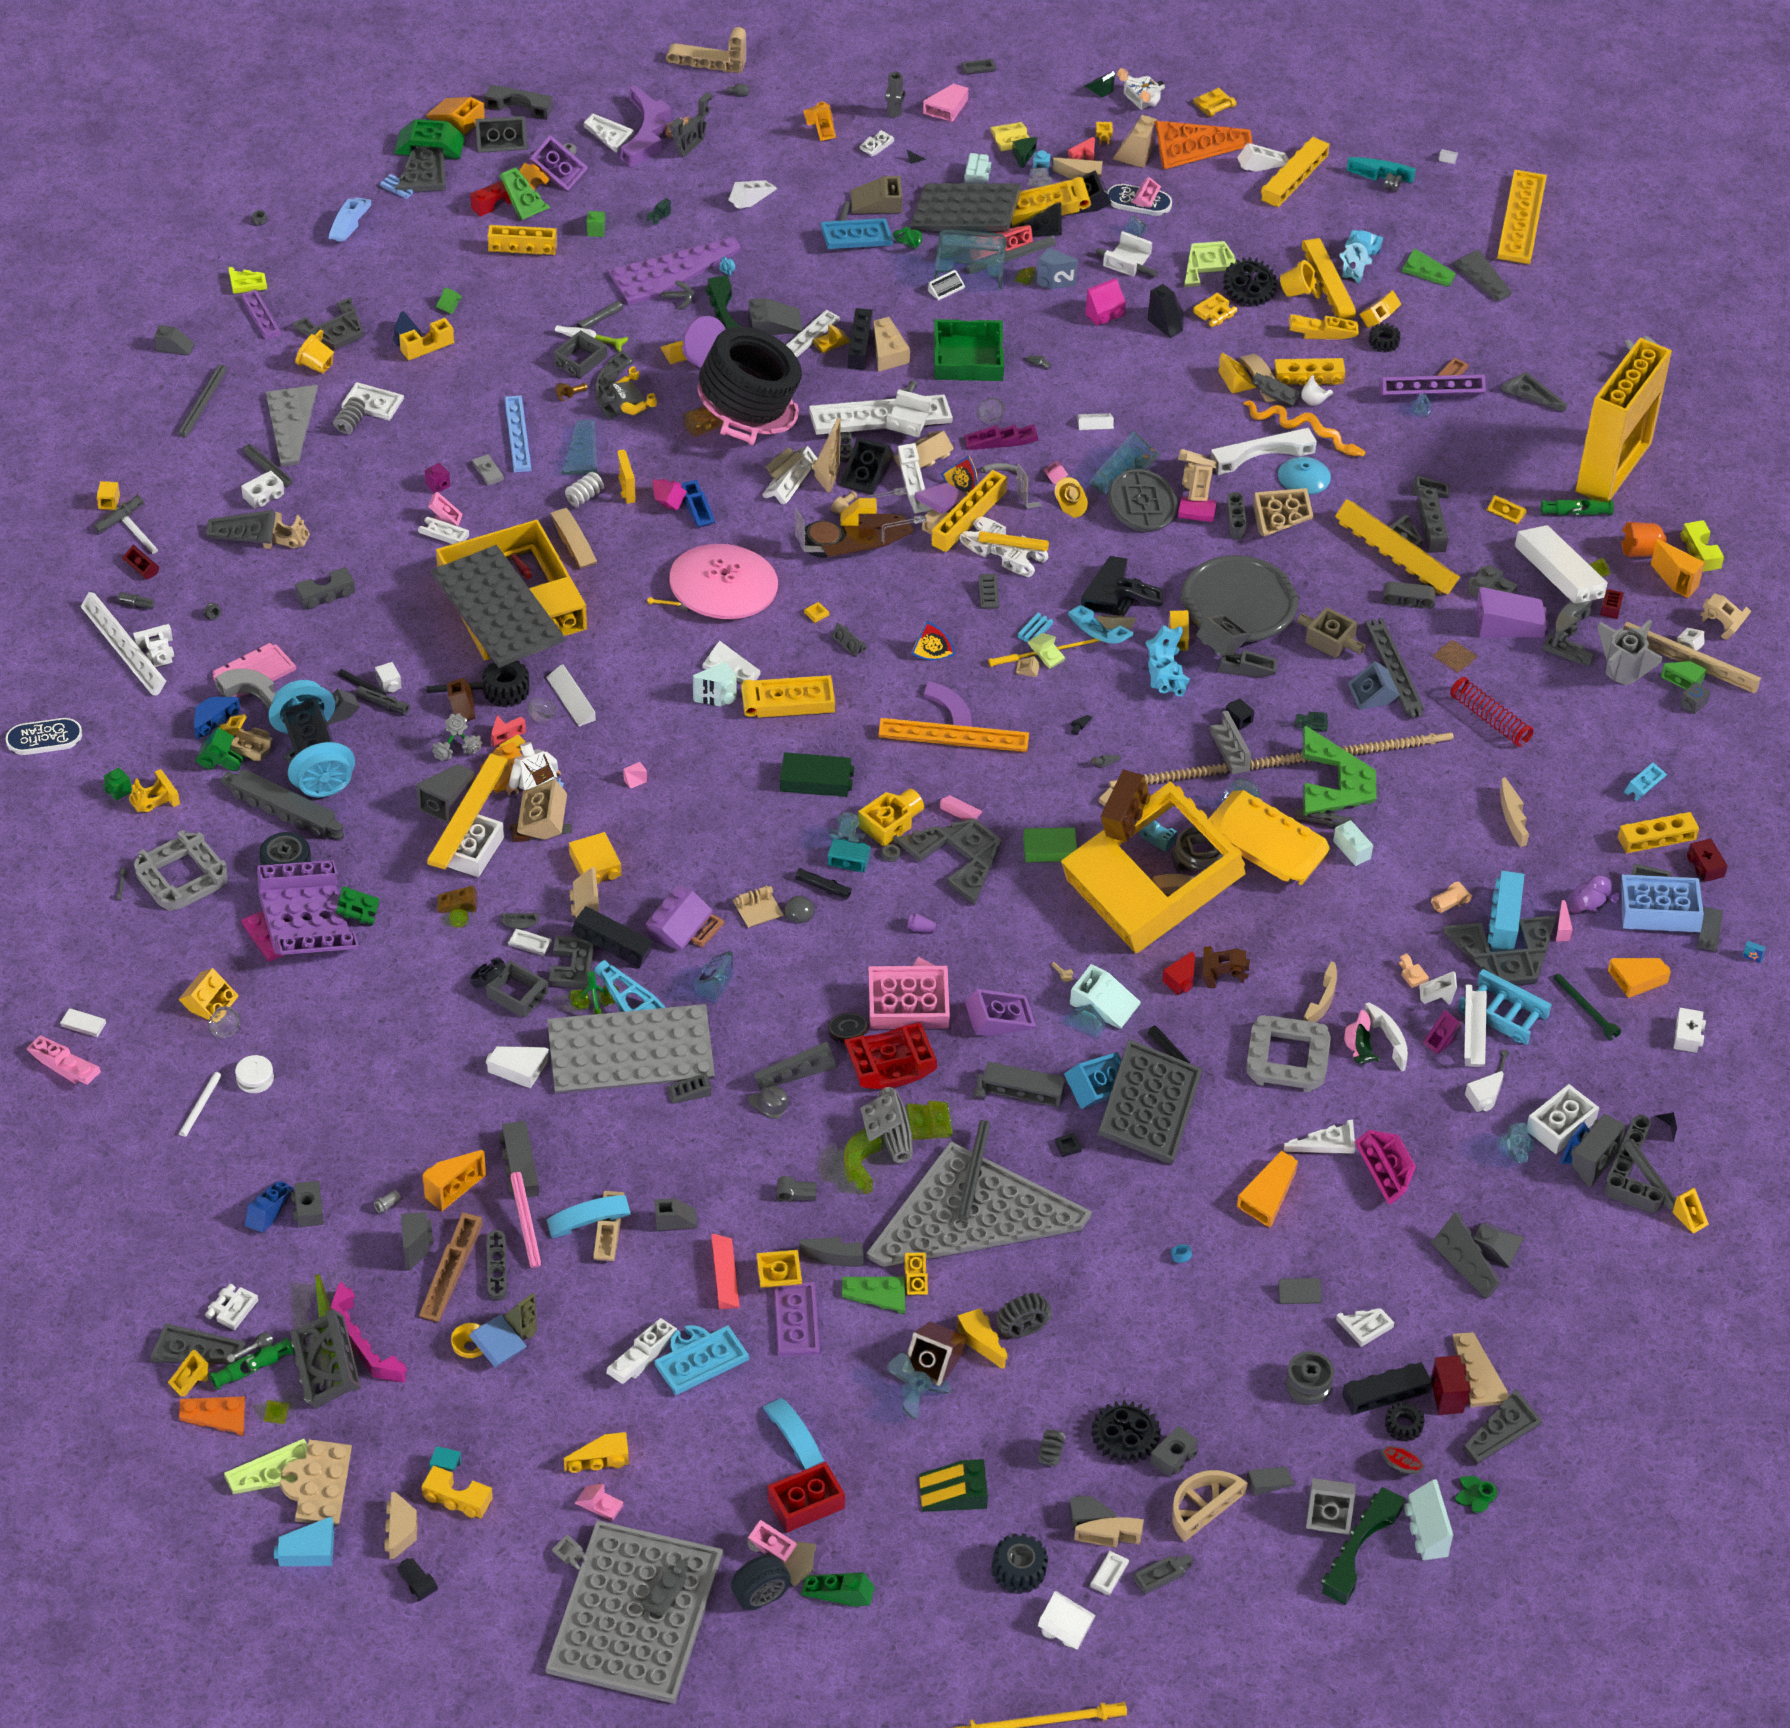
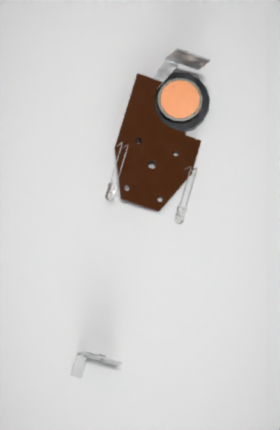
[795,463,1042,558]

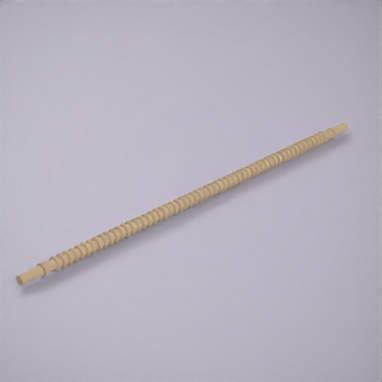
[1109,732,1454,788]

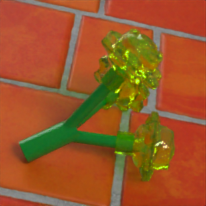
[568,971,619,1014]

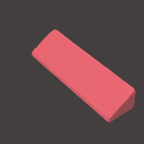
[711,1234,740,1309]

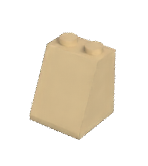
[1113,115,1157,168]

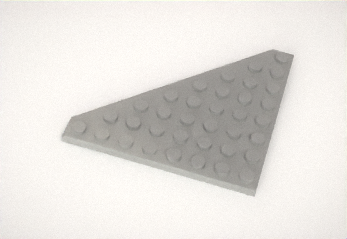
[866,1142,1092,1267]

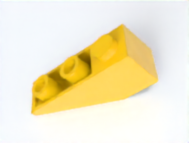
[1359,290,1401,328]
[956,1308,1008,1368]
[564,1432,629,1473]

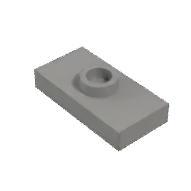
[472,454,504,485]

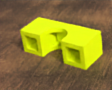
[1680,520,1724,572]

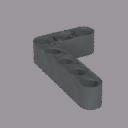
[1604,1115,1664,1213]

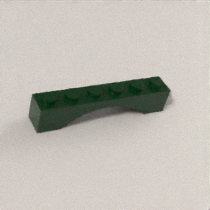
[705,275,741,329]
[1321,1487,1405,1605]

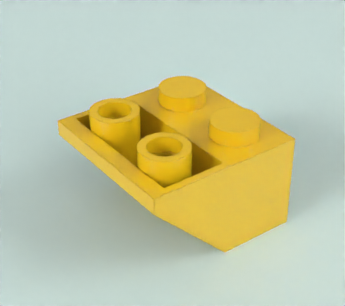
[178,968,239,1023]

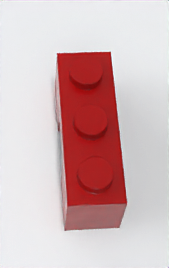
[470,180,512,217]

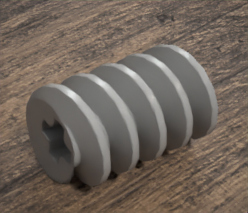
[333,397,366,435]

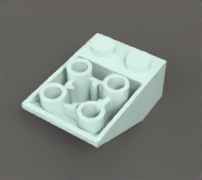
[1070,964,1141,1029]

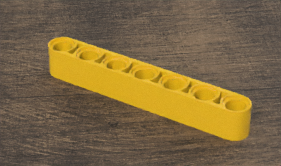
[1302,238,1356,320]

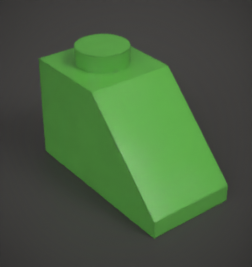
[587,211,606,237]
[1661,661,1706,690]

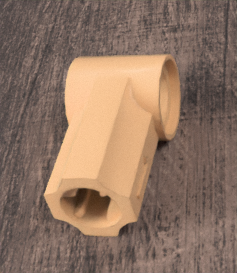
[1431,882,1472,913]

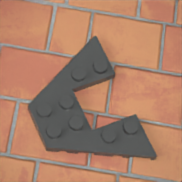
[893,818,1001,905]
[1443,915,1557,985]

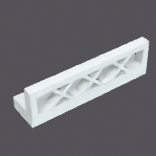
[762,446,817,504]
[1464,985,1487,1067]

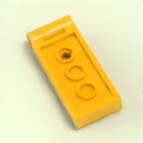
[1011,177,1091,227]
[741,675,835,718]

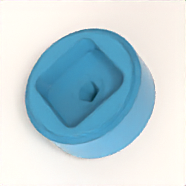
[1171,1244,1192,1263]

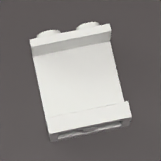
[1103,231,1152,277]
[885,389,932,437]

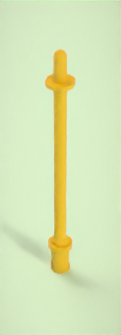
[953,1701,1127,1728]

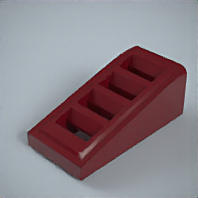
[1600,589,1624,619]

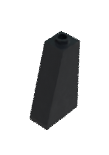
[1081,556,1128,615]

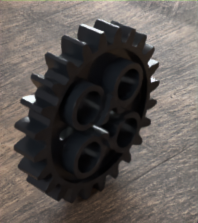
[1222,257,1278,307]
[1091,1400,1161,1464]

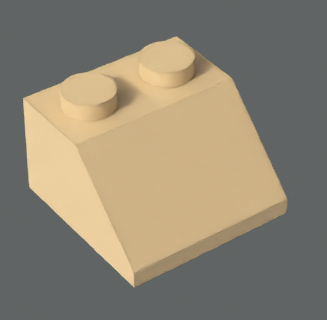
[569,867,599,918]

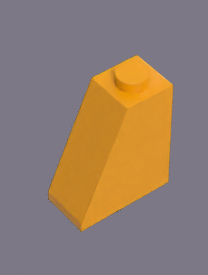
[1607,958,1671,998]

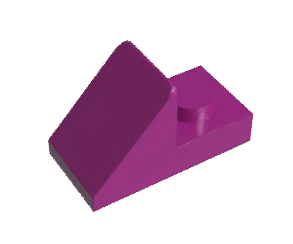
[1422,1010,1462,1054]

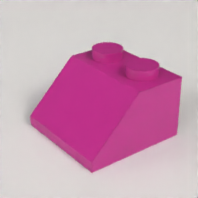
[1085,278,1126,326]

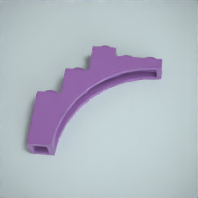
[620,85,671,167]

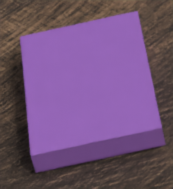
[914,483,967,514]

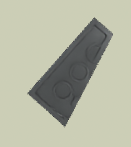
[1453,249,1511,302]
[754,1041,837,1090]
[1431,1212,1501,1298]
[150,1323,246,1363]
[1463,1389,1543,1465]

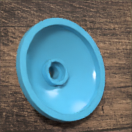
[1278,457,1331,495]

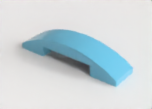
[1068,605,1133,644]
[547,1195,631,1238]
[763,1398,824,1470]

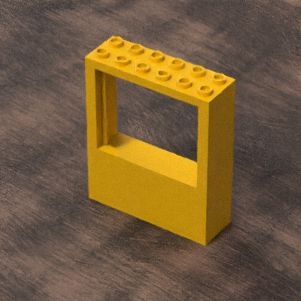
[1575,338,1672,501]
[436,519,587,661]
[1061,781,1246,954]

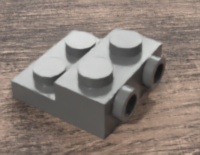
[1467,564,1518,598]

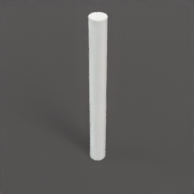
[116,507,158,554]
[179,1072,221,1137]

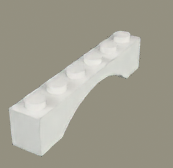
[1210,428,1317,475]

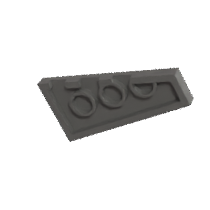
[206,510,276,544]

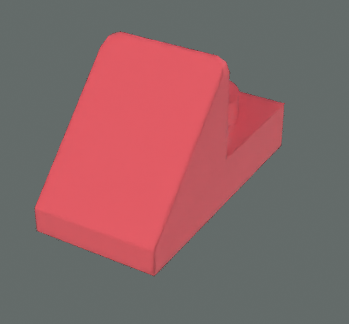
[1068,137,1095,161]
[491,716,526,747]

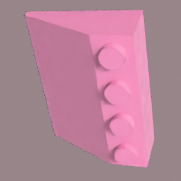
[868,966,950,1030]

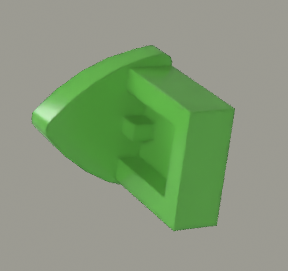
[436,288,462,314]

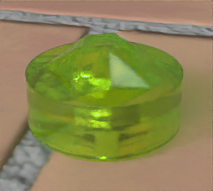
[449,909,469,928]

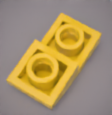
[904,1253,928,1295]

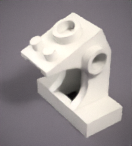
[133,624,174,667]

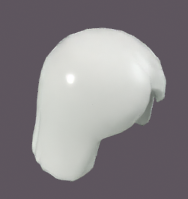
[1301,375,1333,406]

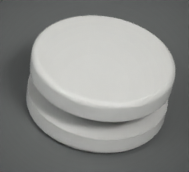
[235,1055,274,1093]

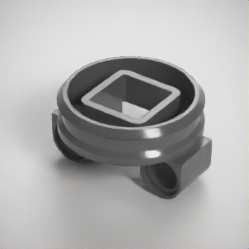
[1171,826,1223,873]

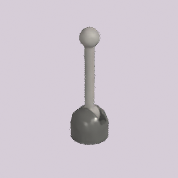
[227,1331,273,1363]

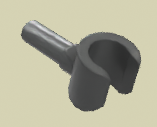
[973,1074,986,1101]

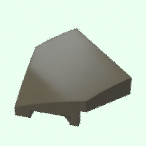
[765,447,803,479]
[766,1541,816,1587]

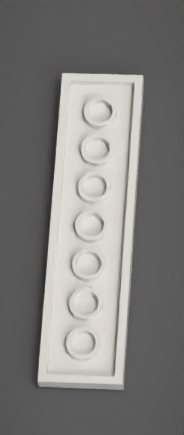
[809,394,953,434]

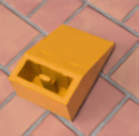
[426,97,485,135]
[1651,539,1705,598]

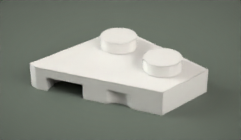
[1336,1309,1394,1347]

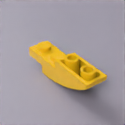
[1289,314,1359,340]

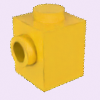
[97,481,120,510]

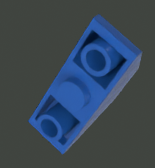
[194,697,240,740]

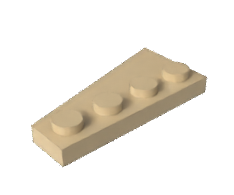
[1452,1332,1510,1407]

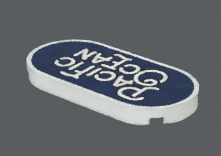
[1107,184,1172,216]
[6,718,82,755]

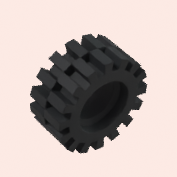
[1369,323,1401,353]
[1385,1401,1425,1442]

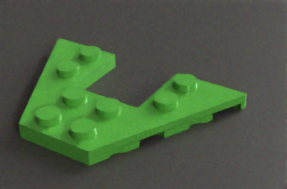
[1302,726,1377,817]

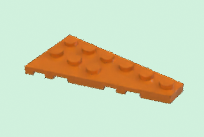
[1155,120,1253,169]

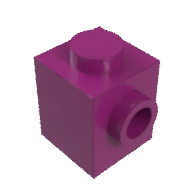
[425,463,450,493]

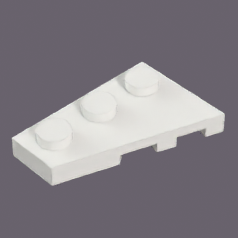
[703,641,760,683]

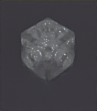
[1028,168,1052,189]

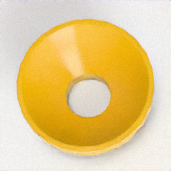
[451,1323,483,1358]

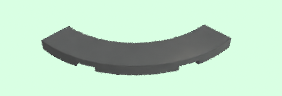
[595,351,633,420]

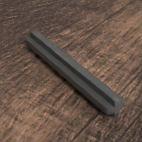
[244,444,293,487]
[1623,1138,1676,1210]

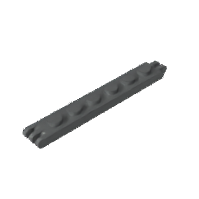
[1364,618,1424,718]

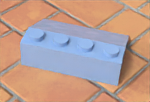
[1621,874,1704,932]

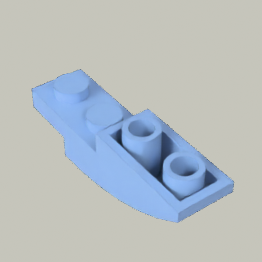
[329,197,371,242]

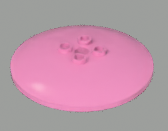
[669,544,778,619]

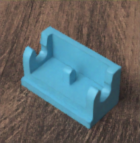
[1624,762,1667,801]

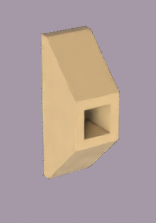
[385,1492,418,1559]

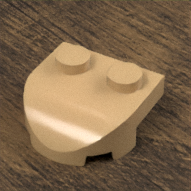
[229,728,272,761]

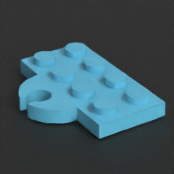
[655,1325,749,1396]

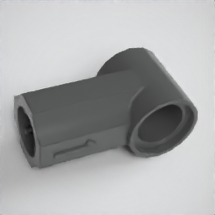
[776,1176,817,1202]

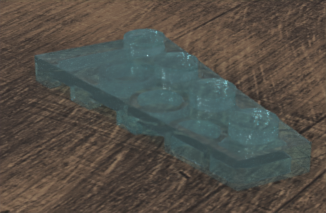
[562,420,597,475]

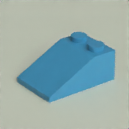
[1064,1052,1121,1109]

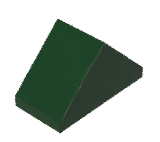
[1084,72,1115,98]
[1012,137,1037,168]

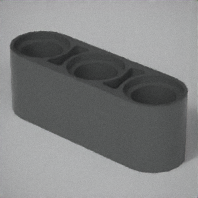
[1226,492,1246,540]
[1382,582,1436,609]

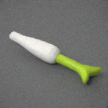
[555,325,628,352]

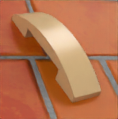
[1238,354,1276,403]
[1303,961,1337,1022]

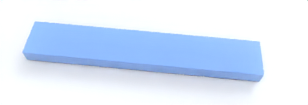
[504,396,531,472]

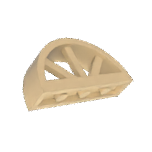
[1172,1470,1247,1542]

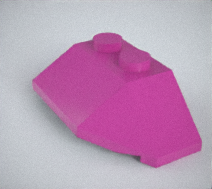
[1354,1130,1416,1205]

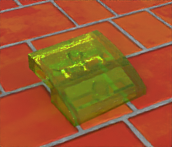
[905,1100,952,1140]

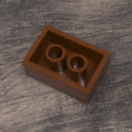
[1100,769,1150,842]

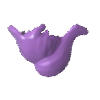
[1565,875,1621,914]

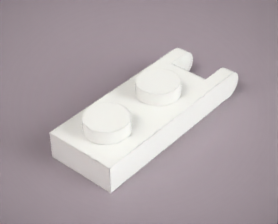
[418,517,469,544]

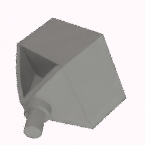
[1306,1478,1355,1534]

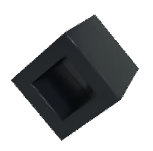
[1225,698,1254,730]

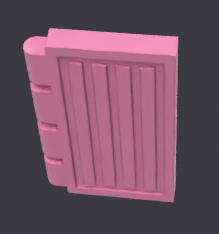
[212,643,296,698]

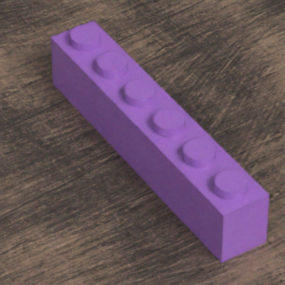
[1379,375,1486,397]

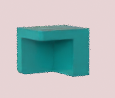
[429,1446,462,1471]

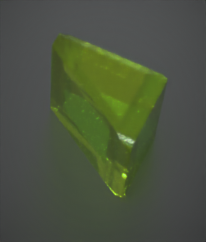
[1014,267,1036,285]
[1589,558,1611,578]
[264,1400,291,1424]

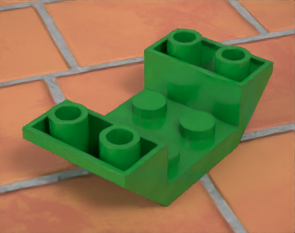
[394,119,465,159]

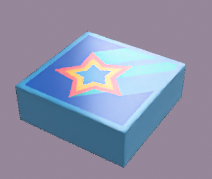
[1742,941,1766,963]

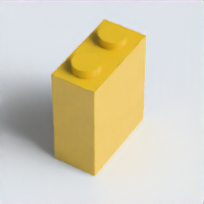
[569,832,622,884]

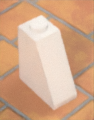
[486,1047,549,1089]

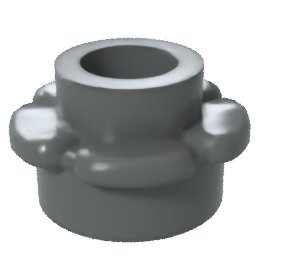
[251,210,268,225]
[204,603,221,620]

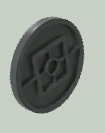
[1108,469,1178,532]

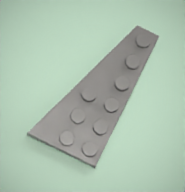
[266,385,318,467]

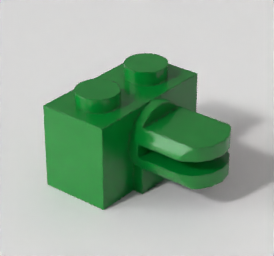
[195,727,243,771]

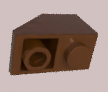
[447,677,476,721]

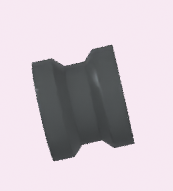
[1384,173,1402,192]

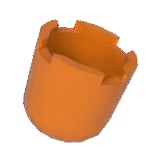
[1621,522,1667,557]

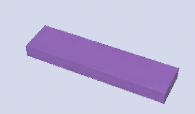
[240,290,281,339]

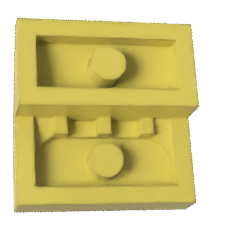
[991,122,1030,151]

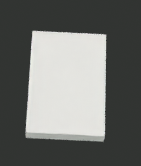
[341,382,404,421]

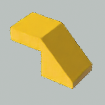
[840,498,877,526]

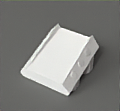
[1038,1591,1096,1650]

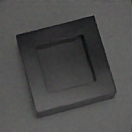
[1055,1133,1082,1157]

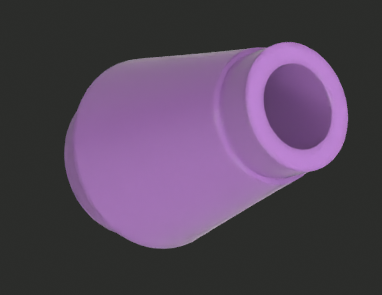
[907,913,936,933]

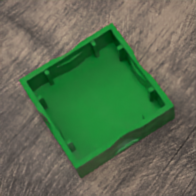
[934,319,1004,381]

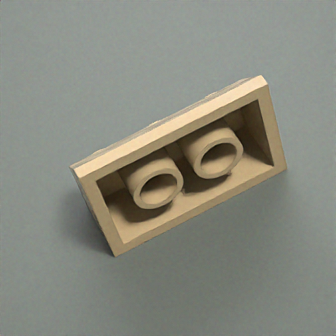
[517,779,567,840]

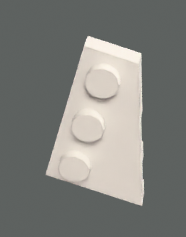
[584,114,634,153]

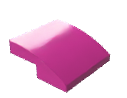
[1178,496,1217,522]

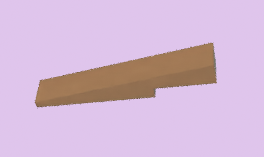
[419,1212,483,1323]

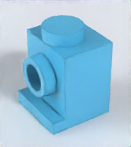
[1032,150,1050,176]

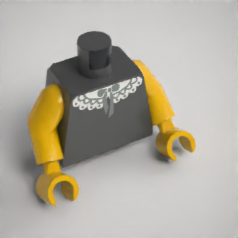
[602,366,657,416]

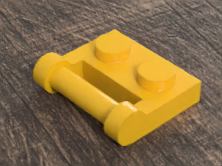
[1193,88,1236,117]

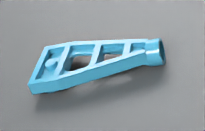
[594,960,666,1012]

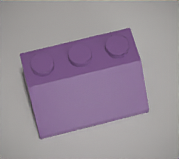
[645,886,713,951]

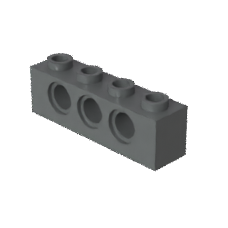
[1416,488,1448,553]

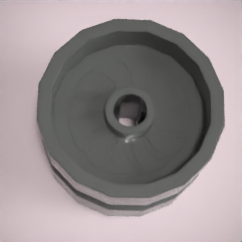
[1285,1351,1334,1405]

